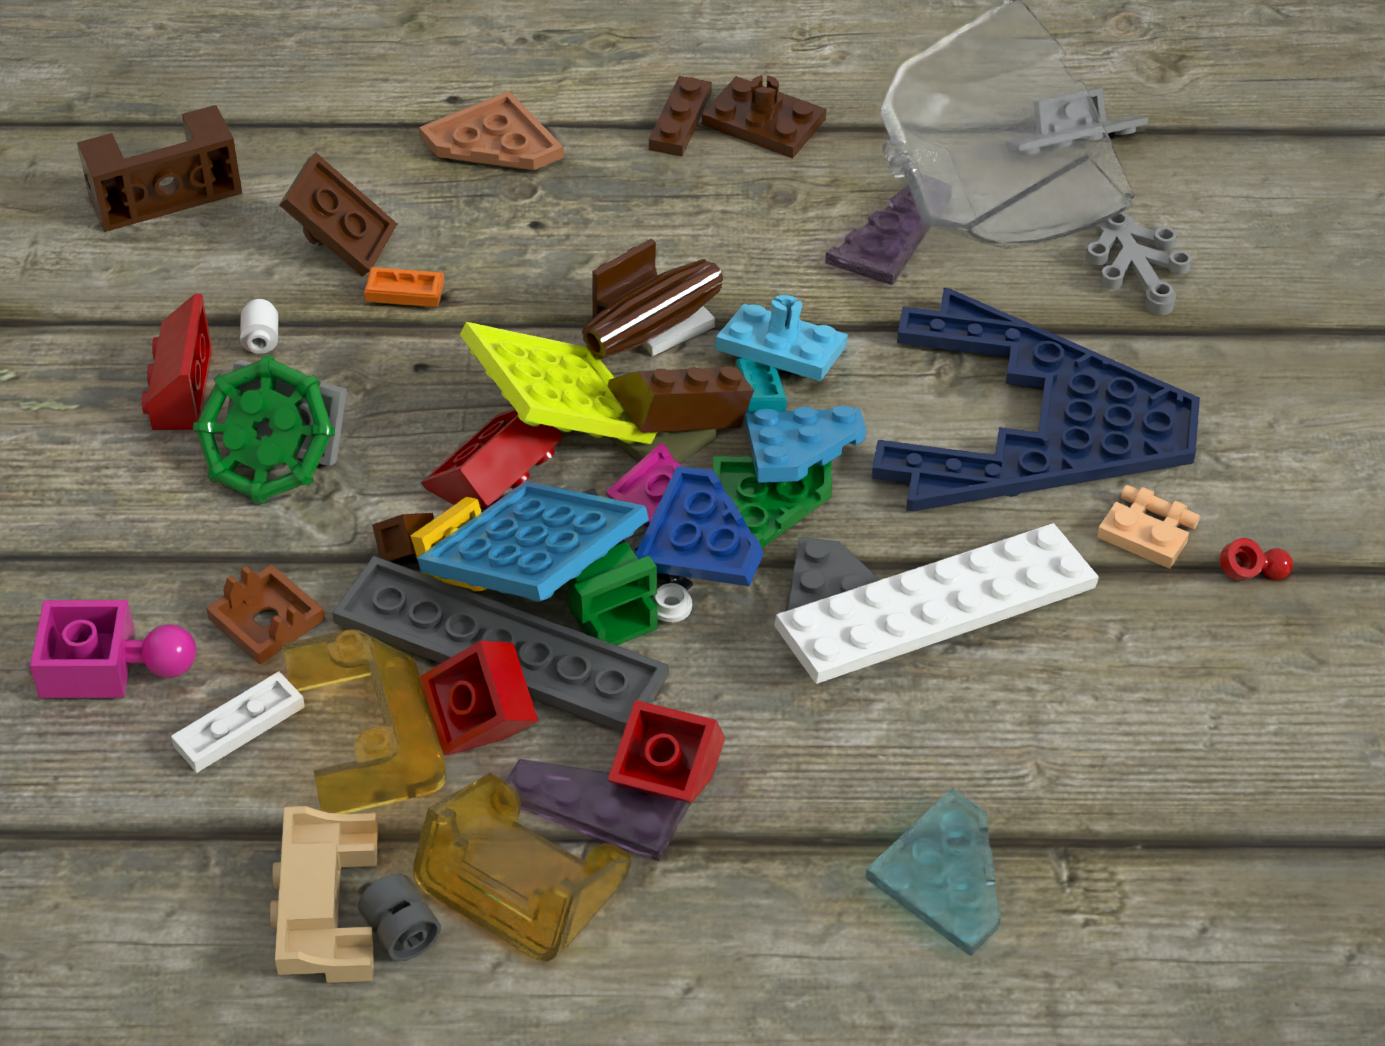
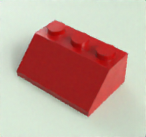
[142,294,212,430]
[421,408,564,510]

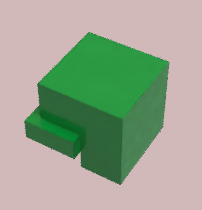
[568,542,658,646]

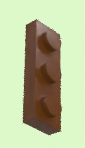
[649,76,712,156]

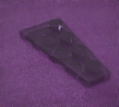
[825,177,950,285]
[499,759,691,861]

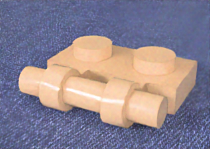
[1097,485,1200,569]

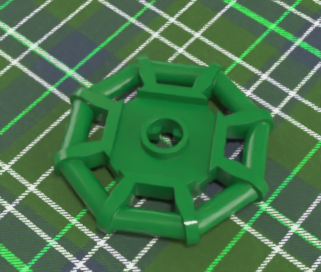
[193,355,335,504]

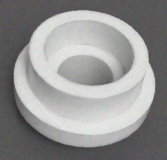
[652,583,692,622]

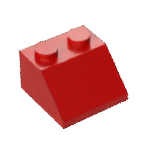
[419,640,538,755]
[607,700,725,804]

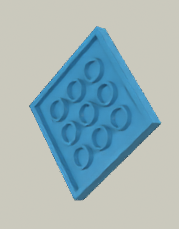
[417,481,649,601]

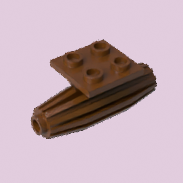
[582,239,723,359]

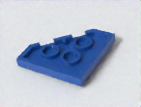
[635,466,764,586]

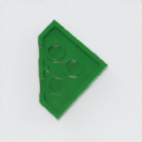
[713,456,832,548]

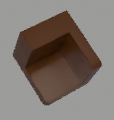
[372,513,434,563]

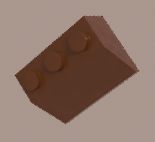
[607,366,754,433]

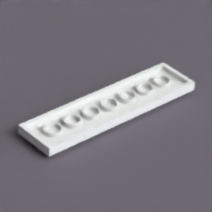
[774,523,1099,684]

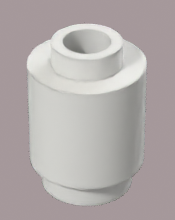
[240,299,278,354]

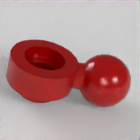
[1220,538,1293,581]

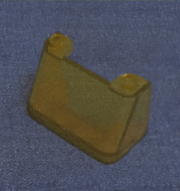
[413,773,634,962]

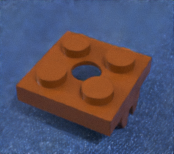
[206,564,325,664]

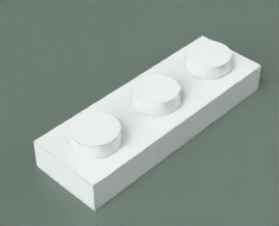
[171,671,305,773]

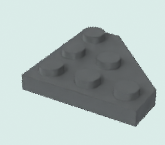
[788,537,880,610]

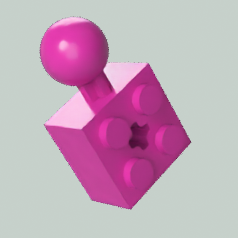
[30,600,197,698]

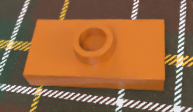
[364,267,445,307]

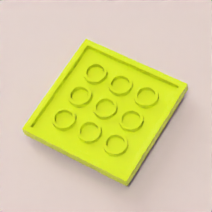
[460,322,657,444]

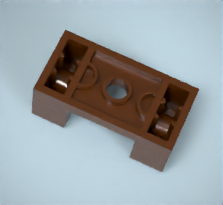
[77,105,243,232]

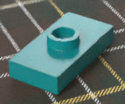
[735,358,787,412]

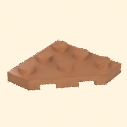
[419,91,564,170]

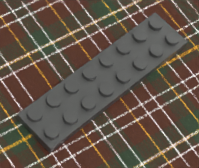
[332,556,669,733]

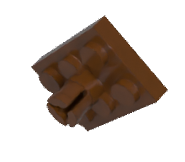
[702,75,826,158]
[279,152,398,277]

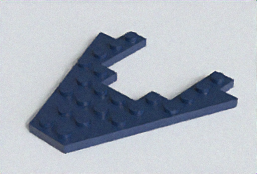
[872,288,1200,511]

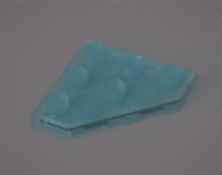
[866,788,1001,957]

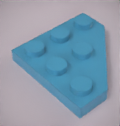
[745,406,866,483]

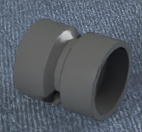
[358,873,441,961]

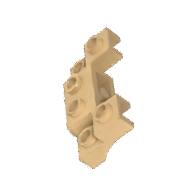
[270,806,378,983]

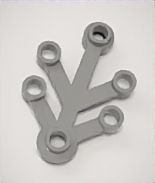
[1086,211,1192,316]

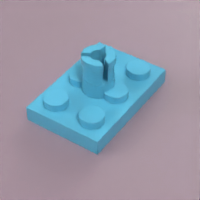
[715,295,848,381]

